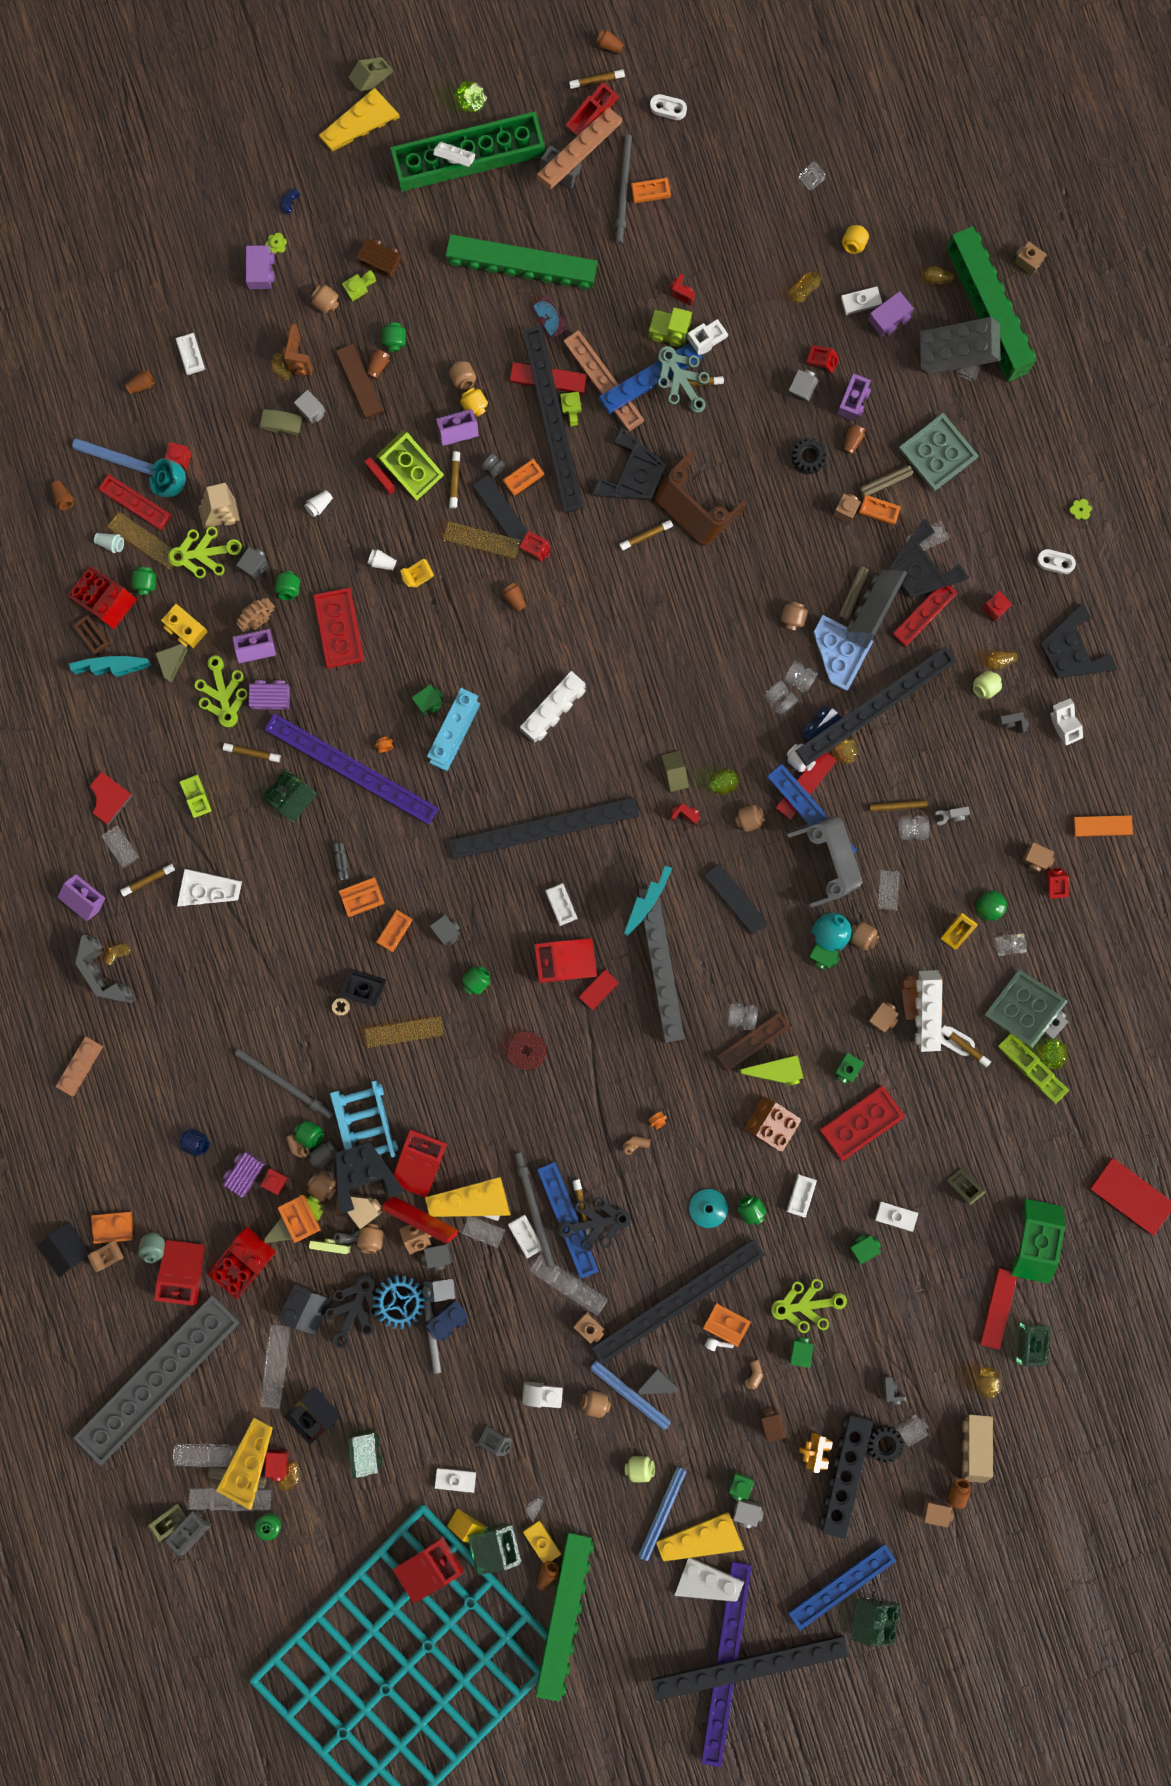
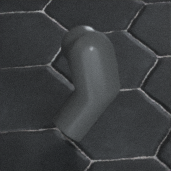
[334,1228,360,1243]

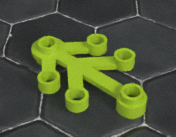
[168,526,242,579]
[195,656,248,727]
[771,1279,847,1333]

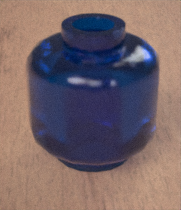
[179,1129,210,1157]

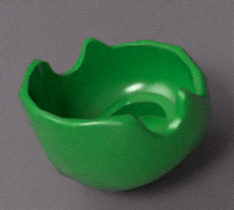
[976,890,1007,921]

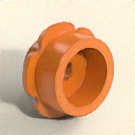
[375,737,393,753]
[648,1112,667,1129]

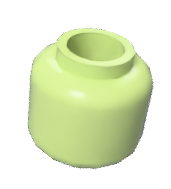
[973,671,1002,699]
[625,1456,655,1482]

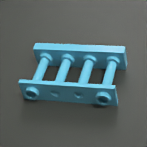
[427,688,481,772]
[330,1081,399,1157]

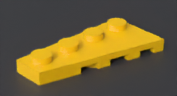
[319,88,400,151]
[425,1177,511,1217]
[216,1418,273,1510]
[656,1511,744,1561]

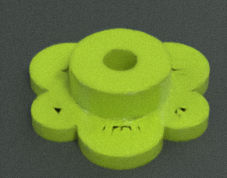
[265,233,287,254]
[1070,499,1092,520]

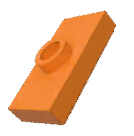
[631,177,671,204]
[503,459,544,496]
[859,495,901,526]
[376,910,413,952]

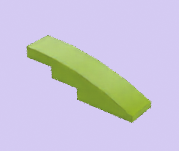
[998,1034,1069,1104]

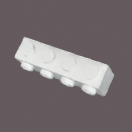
[520,671,586,743]
[915,970,942,1052]

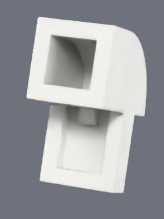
[687,319,728,355]
[1050,698,1083,745]
[522,1382,563,1408]

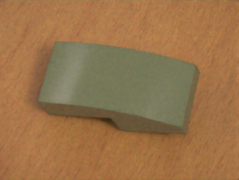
[259,409,302,436]

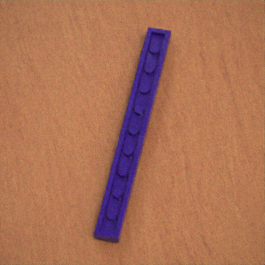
[265,713,439,825]
[701,1561,752,1767]

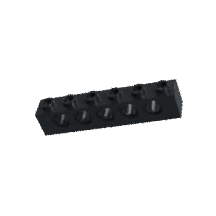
[819,1413,873,1539]

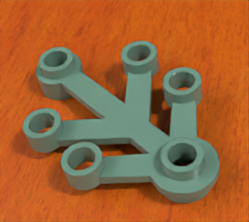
[657,346,710,413]

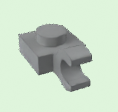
[934,807,970,826]

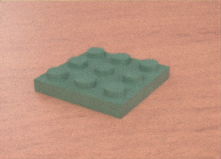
[899,413,979,492]
[985,969,1067,1048]

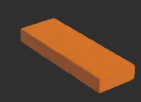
[1073,815,1133,837]

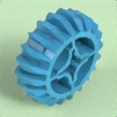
[372,1275,425,1329]

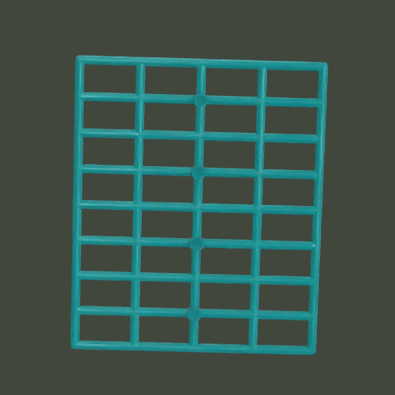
[249,1505,547,1786]

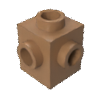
[400,1225,432,1254]

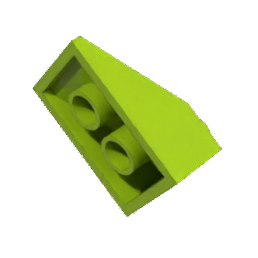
[376,431,444,500]
[738,1055,803,1086]

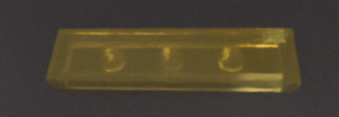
[108,512,181,570]
[443,521,521,559]
[365,1016,444,1048]

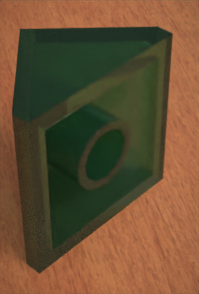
[1017,1323,1051,1366]

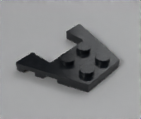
[593,427,666,500]
[889,519,969,598]
[1040,603,1117,679]
[333,1142,405,1216]

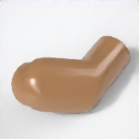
[286,1134,310,1158]
[623,1136,651,1155]
[745,1360,763,1389]

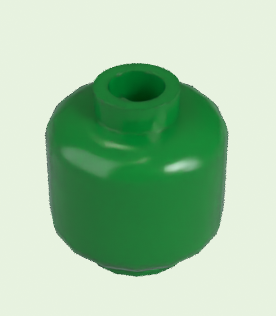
[382,323,406,352]
[131,567,156,595]
[274,571,300,601]
[462,966,490,994]
[294,1120,324,1149]
[738,1195,766,1225]
[254,1512,282,1541]

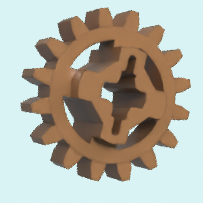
[236,598,275,632]

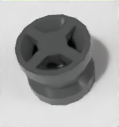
[482,453,505,478]

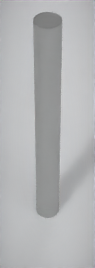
[422,1295,441,1374]

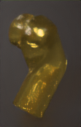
[271,353,292,381]
[104,944,130,966]
[279,1462,299,1491]

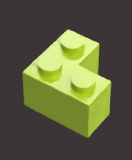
[649,308,692,347]

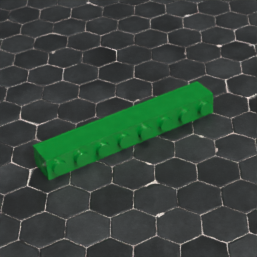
[446,234,597,290]
[535,1531,594,1702]

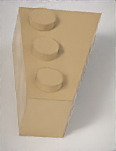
[198,483,240,529]
[962,1415,993,1483]

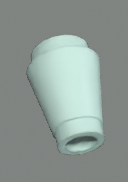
[94,533,124,553]

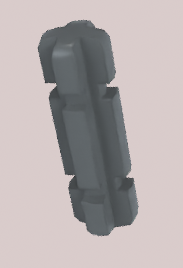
[333,843,349,881]

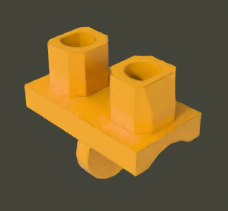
[799,1433,833,1473]

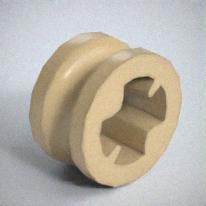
[332,998,350,1015]

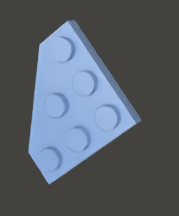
[813,615,873,692]

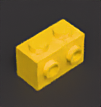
[161,604,208,648]

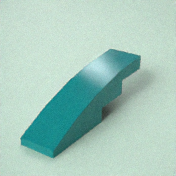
[69,656,152,677]
[624,866,672,936]

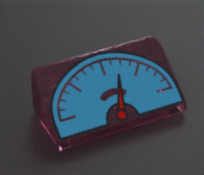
[532,294,566,338]

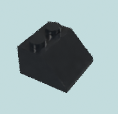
[277,1282,332,1335]
[284,1387,341,1444]

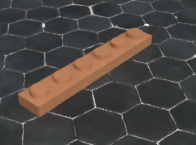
[536,107,623,190]
[563,330,644,432]

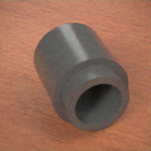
[309,1141,338,1169]

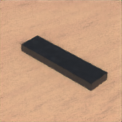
[473,475,528,548]
[704,864,768,935]

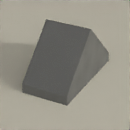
[638,1367,678,1394]

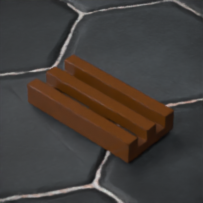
[72,614,111,656]

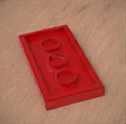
[313,588,364,669]
[819,1085,905,1161]
[1089,1158,1171,1236]

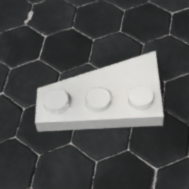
[675,1558,744,1601]

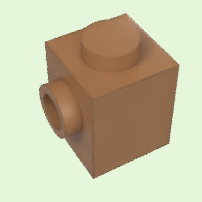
[1014,242,1047,276]
[833,494,861,524]
[1022,842,1055,872]
[867,1002,898,1033]
[574,1311,604,1344]
[922,1499,954,1528]

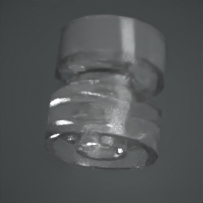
[783,660,818,694]
[763,680,799,716]
[899,815,929,841]
[727,1002,758,1031]

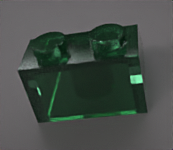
[348,1429,383,1479]

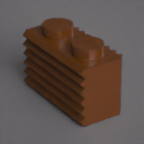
[357,238,401,279]
[758,1407,785,1442]

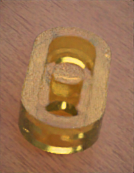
[788,271,821,303]

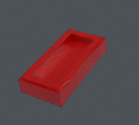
[365,457,395,495]
[579,970,619,1011]

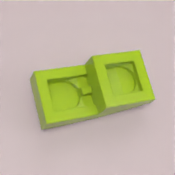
[180,774,212,818]

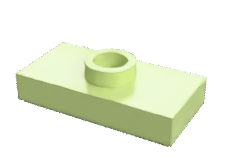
[309,1238,351,1254]

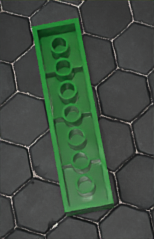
[391,112,545,192]
[946,226,1036,382]

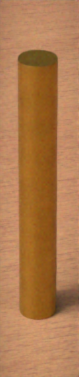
[869,800,928,812]

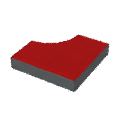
[90,771,133,825]

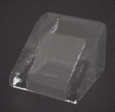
[799,161,826,191]
[525,1496,544,1522]

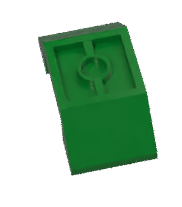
[1011,1199,1065,1284]

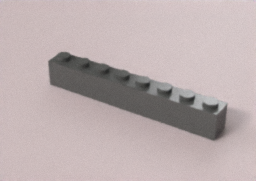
[638,888,684,1043]

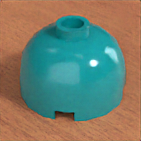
[149,458,186,497]
[812,912,852,951]

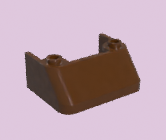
[655,450,746,546]

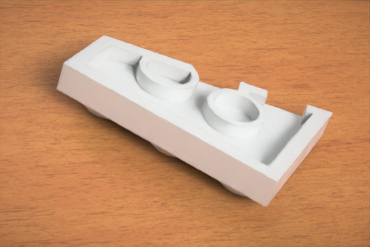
[177,869,242,907]

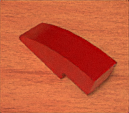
[566,82,619,136]

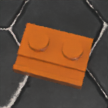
[339,877,385,917]
[278,1195,321,1243]
[91,1212,134,1244]
[703,1303,751,1347]

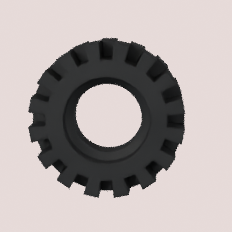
[791,437,827,475]
[867,1425,904,1464]

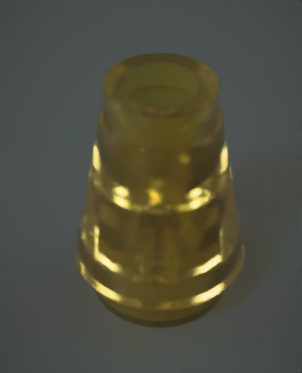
[924,265,953,284]
[988,651,1018,671]

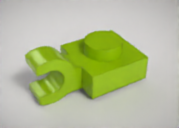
[342,270,377,301]
[560,392,582,426]

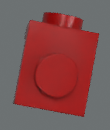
[670,803,700,826]

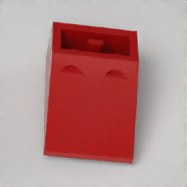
[67,566,137,629]
[535,939,597,984]
[394,1129,448,1198]
[208,1227,277,1299]
[154,1240,205,1306]
[392,1536,464,1604]

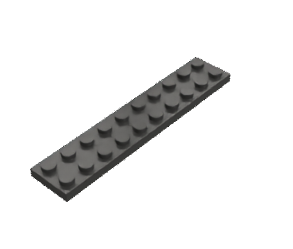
[73,1295,241,1466]

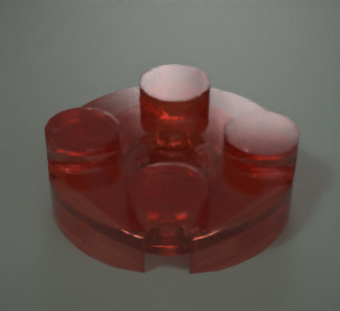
[508,1031,546,1070]

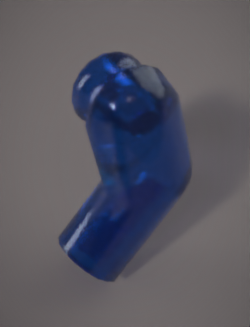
[280,188,301,215]

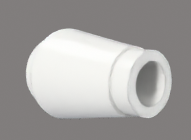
[304,490,333,517]
[367,549,397,571]

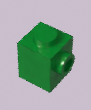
[412,684,443,716]
[808,943,840,970]
[834,1053,864,1084]
[849,1234,881,1265]
[789,1336,814,1368]
[728,1470,754,1501]

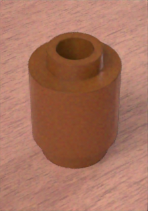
[947,1478,971,1509]

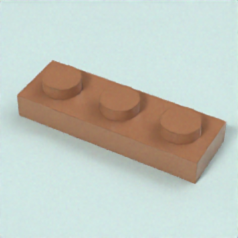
[56,1036,103,1096]

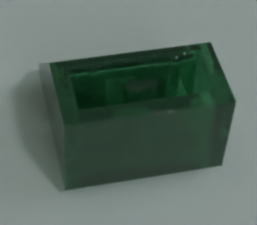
[262,769,318,823]
[468,1522,522,1575]
[851,1598,900,1647]

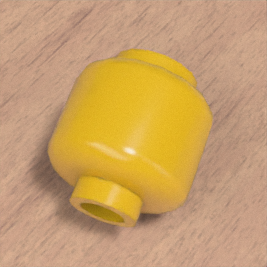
[842,225,869,254]
[460,387,488,417]

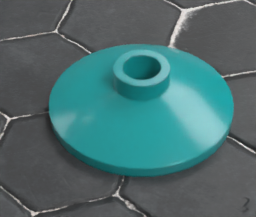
[689,1189,728,1228]

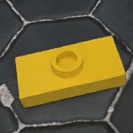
[523,1520,561,1564]

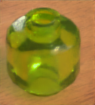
[710,768,739,796]
[1042,1039,1068,1069]

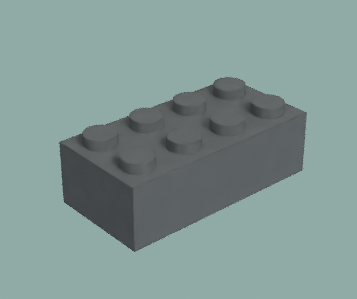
[920,317,1000,374]

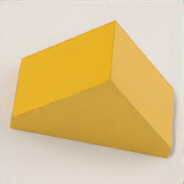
[941,913,978,950]
[447,1508,491,1547]

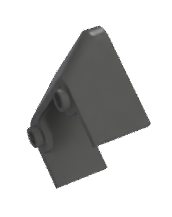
[785,816,862,907]

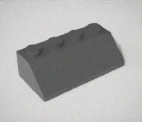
[846,569,907,649]

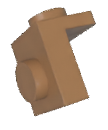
[88,1241,124,1272]

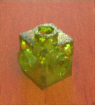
[453,81,488,113]

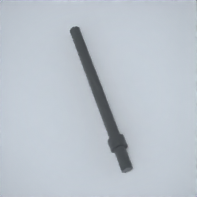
[615,135,632,244]
[234,1049,334,1120]
[514,1152,554,1267]

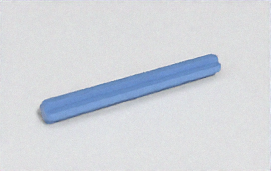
[72,438,154,476]
[590,1361,670,1430]
[639,1467,686,1561]

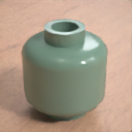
[138,1233,165,1263]

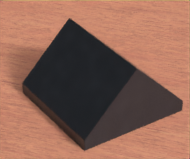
[338,969,387,1008]
[37,1222,92,1277]

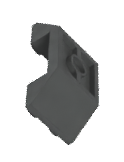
[75,934,134,1003]

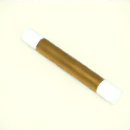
[569,69,625,89]
[668,376,724,387]
[449,451,460,509]
[619,520,673,551]
[223,743,281,762]
[120,864,175,896]
[941,1025,991,1067]
[572,1179,592,1238]

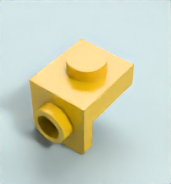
[400,559,434,587]

